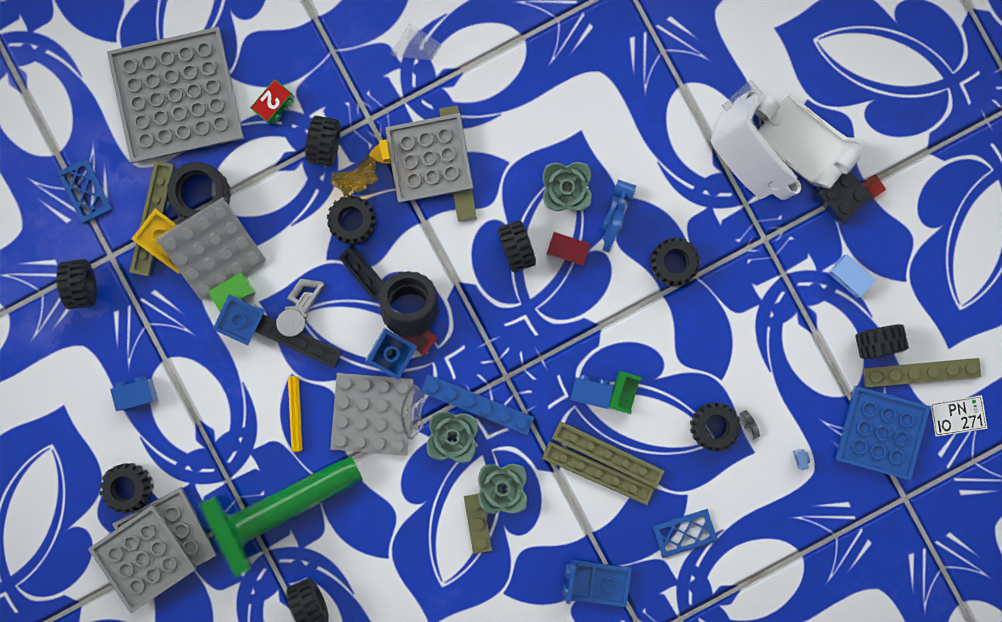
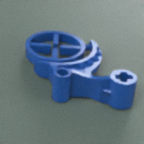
[601,179,636,253]

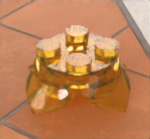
[331,155,379,197]

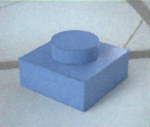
[793,449,810,470]

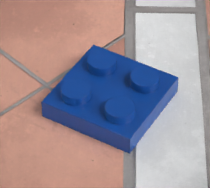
[212,294,265,345]

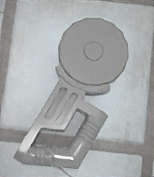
[276,279,325,337]

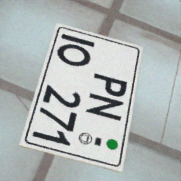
[930,395,987,437]

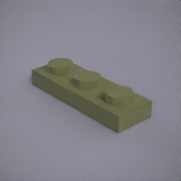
[464,493,492,554]

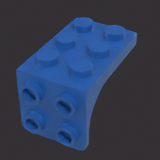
[562,559,631,607]

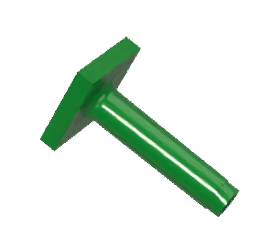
[199,456,363,577]

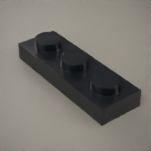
[339,244,384,301]

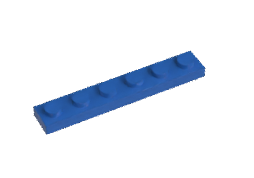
[421,374,534,435]

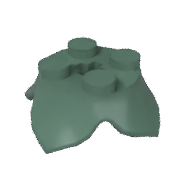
[542,162,592,211]
[427,411,478,463]
[478,464,527,514]

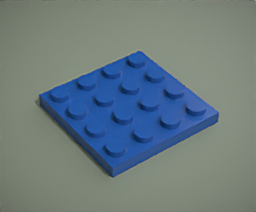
[834,386,931,481]

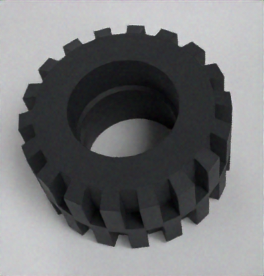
[305,115,340,167]
[327,195,377,245]
[497,220,536,273]
[650,237,700,286]
[56,259,97,310]
[855,324,909,359]
[690,402,741,452]
[99,463,153,513]
[286,577,329,622]

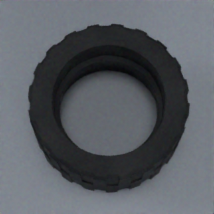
[167,162,231,219]
[378,271,439,337]

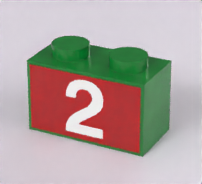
[250,79,295,126]

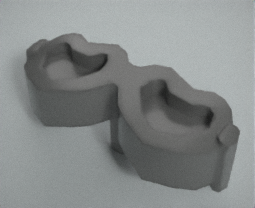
[739,410,760,440]

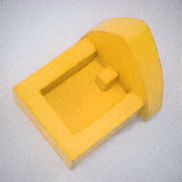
[369,140,391,164]

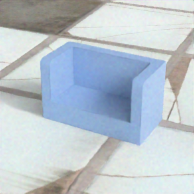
[828,254,876,298]

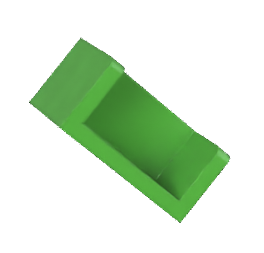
[208,272,256,312]

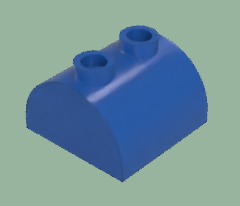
[365,328,418,380]

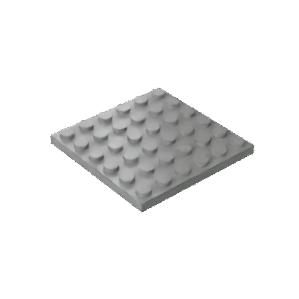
[107,27,244,163]

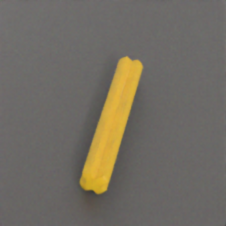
[288,376,302,452]

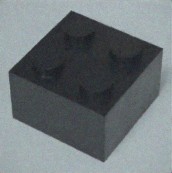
[813,171,873,224]

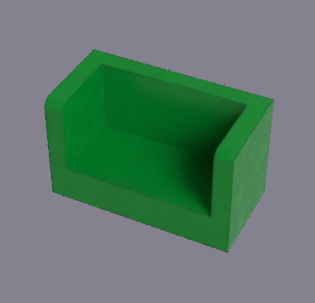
[609,370,642,414]

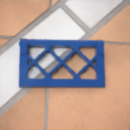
[57,158,113,224]
[652,509,718,558]

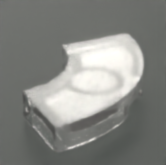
[401,385,427,439]

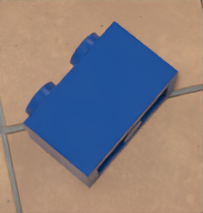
[570,375,613,409]
[110,376,158,411]

